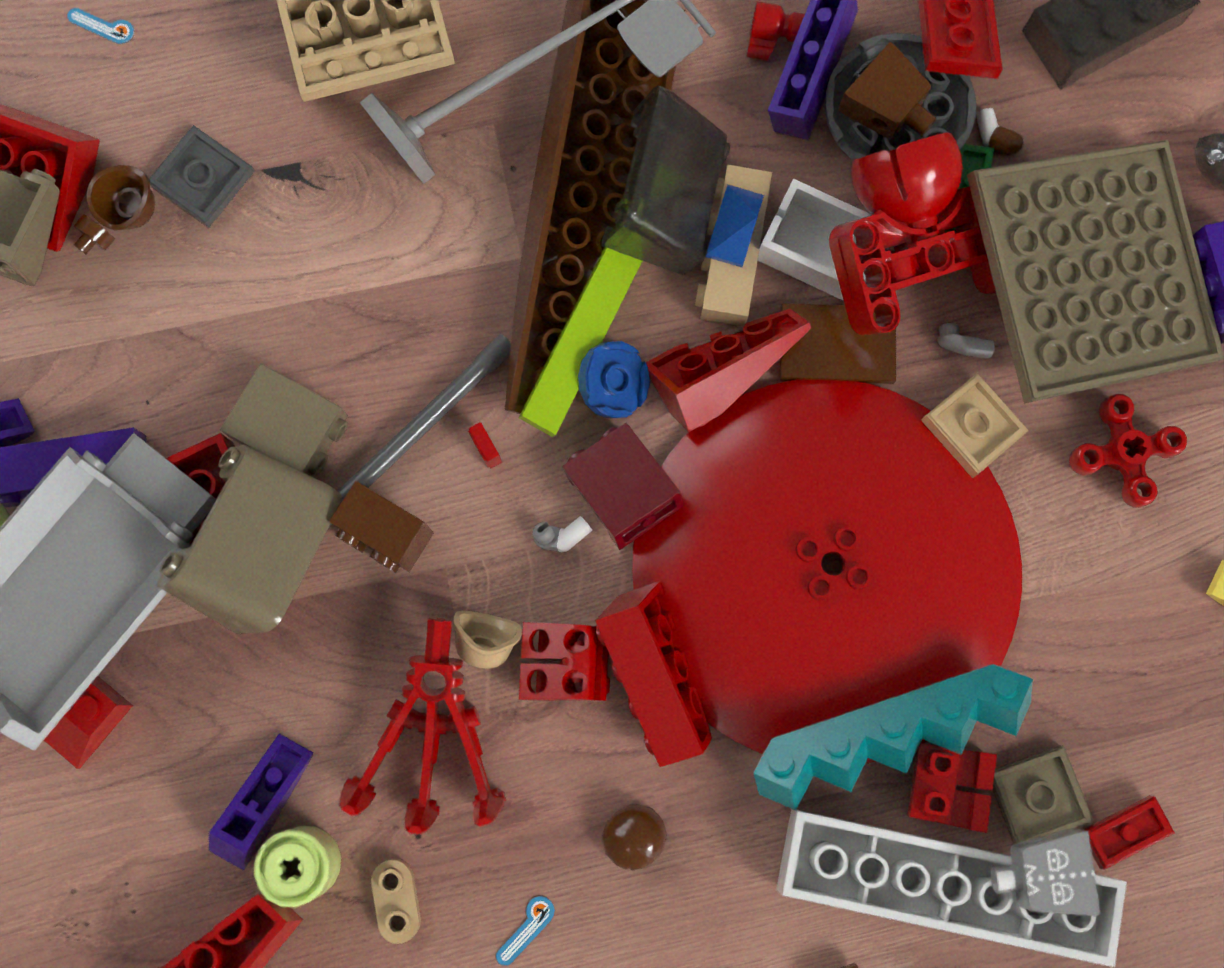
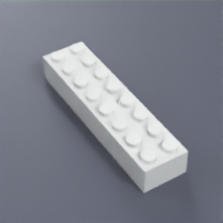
[776,809,1127,967]

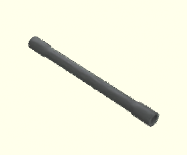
[328,333,511,529]

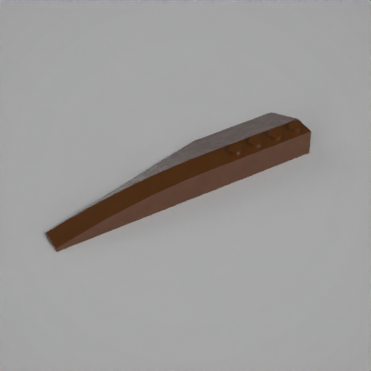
[505,0,686,414]

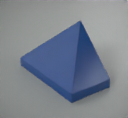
[706,184,764,267]

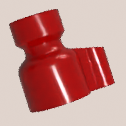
[746,1,805,61]

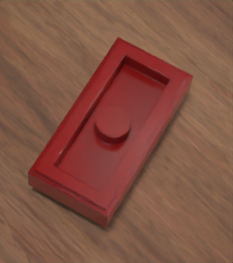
[1083,795,1175,870]

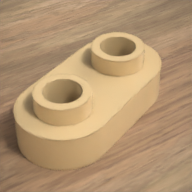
[371,859,421,944]

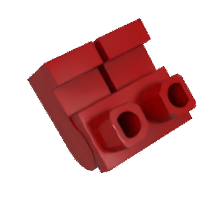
[519,622,610,701]
[908,743,997,833]

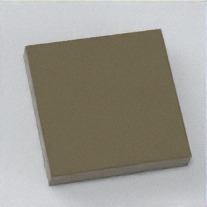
[993,745,1094,844]

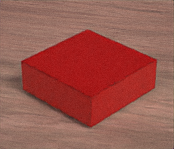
[468,422,502,469]

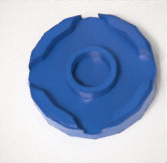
[578,341,650,419]

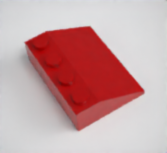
[0,104,100,252]

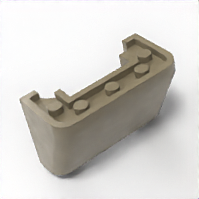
[0,169,60,287]
[156,445,342,634]

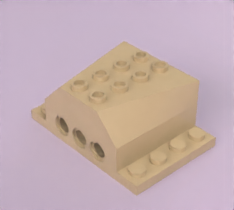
[276,0,455,102]

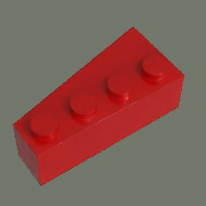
[595,581,713,767]
[159,893,303,968]

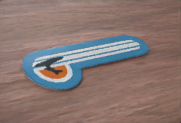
[67,8,134,44]
[496,896,555,966]

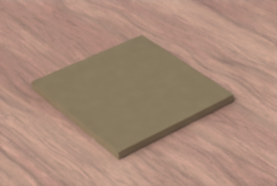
[967,140,1224,404]

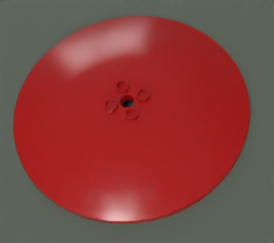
[632,379,1022,764]

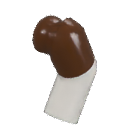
[976,108,1024,155]

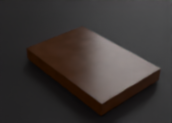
[780,303,896,384]

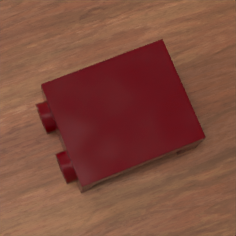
[562,422,684,550]

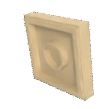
[921,373,1029,478]

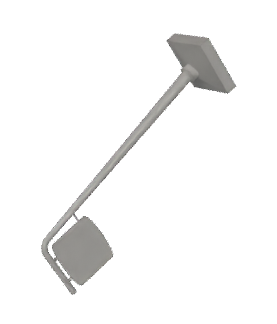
[360,0,716,184]

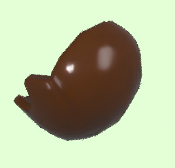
[602,804,667,870]

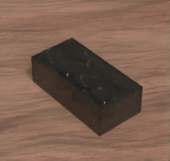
[1022,0,1200,90]

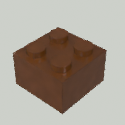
[329,480,434,573]

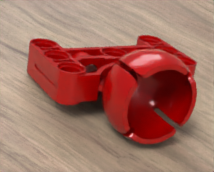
[829,132,996,335]

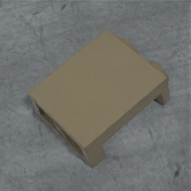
[220,364,348,477]

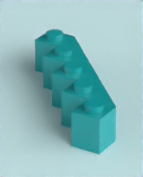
[753,664,1033,811]

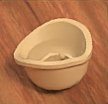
[453,611,522,669]

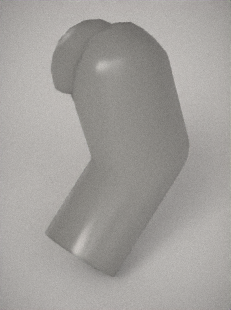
[937,323,995,359]

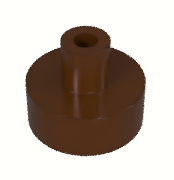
[74,214,115,255]

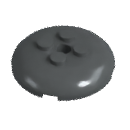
[825,33,976,160]

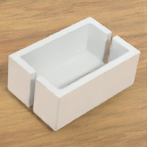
[758,179,889,301]

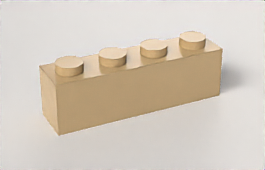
[695,165,772,327]

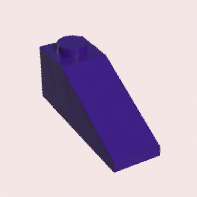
[209,734,313,871]

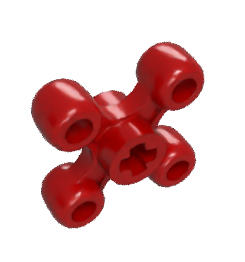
[1069,394,1187,508]

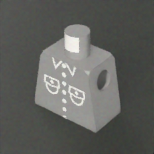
[991,828,1100,916]

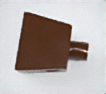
[838,42,937,139]

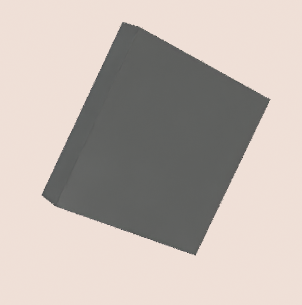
[149,125,255,228]

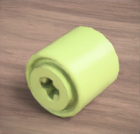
[254,825,341,907]

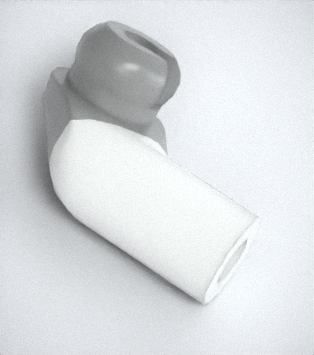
[532,516,592,553]

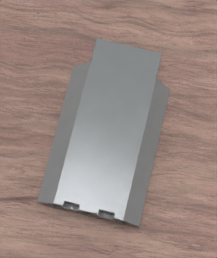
[0,433,217,750]

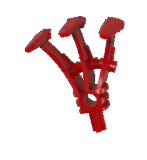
[339,618,506,834]

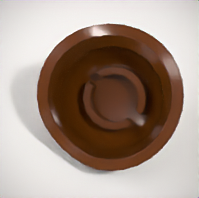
[86,165,156,231]

